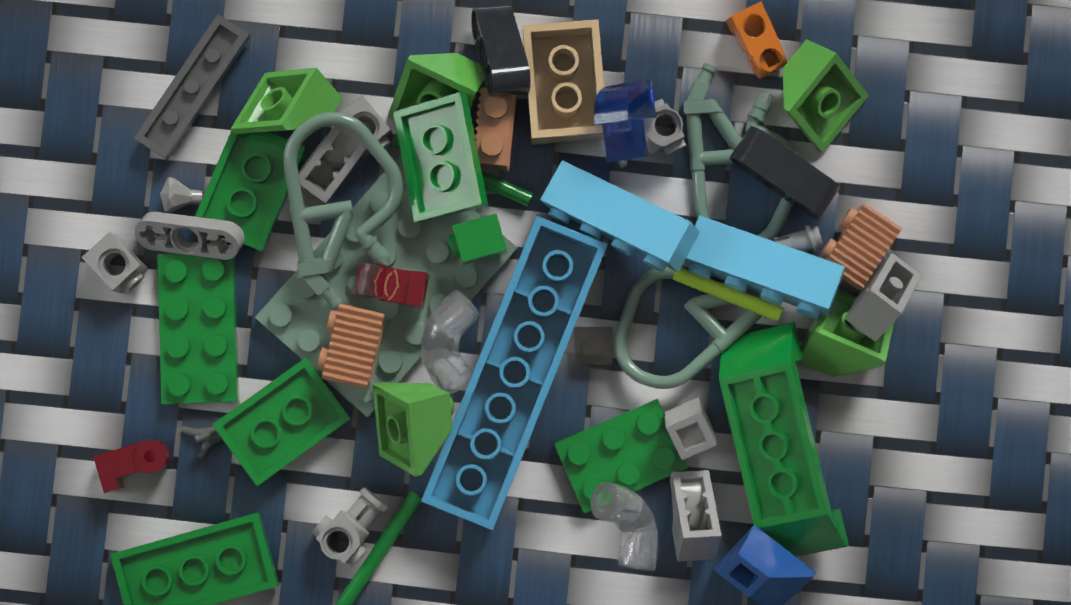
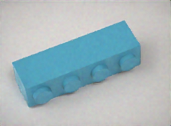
[540,160,700,272]
[684,215,845,318]

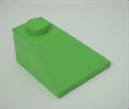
[783,39,869,153]
[388,53,485,119]
[231,67,342,134]
[798,290,894,377]
[372,383,454,477]

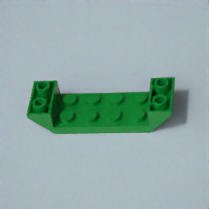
[719,322,849,557]

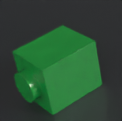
[448,213,507,266]

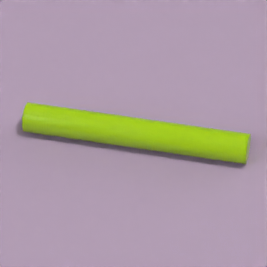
[673,267,784,322]

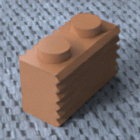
[475,87,517,171]
[818,203,902,293]
[317,304,387,389]

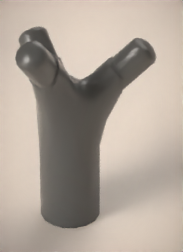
[181,426,222,459]

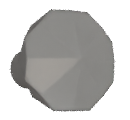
[160,177,202,213]

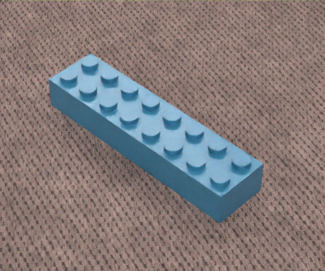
[421,216,608,530]

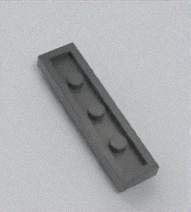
[134,14,251,161]

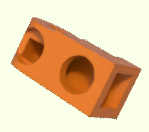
[726,1,787,79]

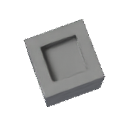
[340,95,393,158]
[82,232,148,293]
[664,397,717,460]

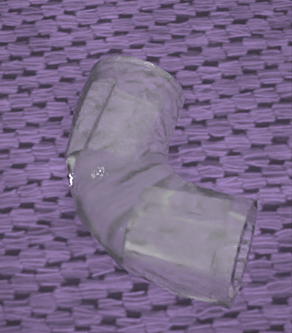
[421,289,481,394]
[591,482,658,571]

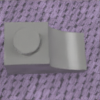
[298,126,367,203]
[670,470,721,561]

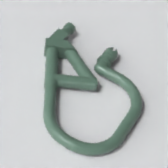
[682,63,799,241]
[283,112,403,309]
[614,267,766,389]

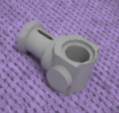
[607,99,687,168]
[311,487,389,567]

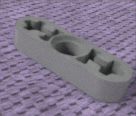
[135,212,245,260]

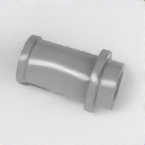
[773,225,823,254]

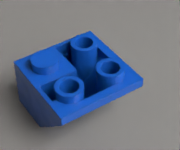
[714,525,816,605]

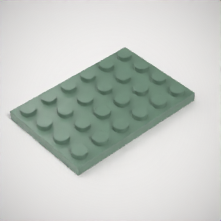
[255,154,518,417]

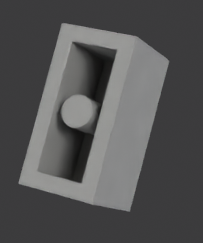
[845,253,922,342]

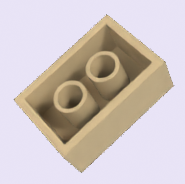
[523,19,608,145]

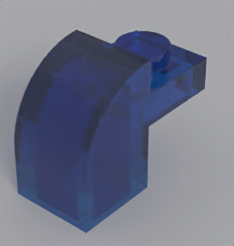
[594,80,657,163]

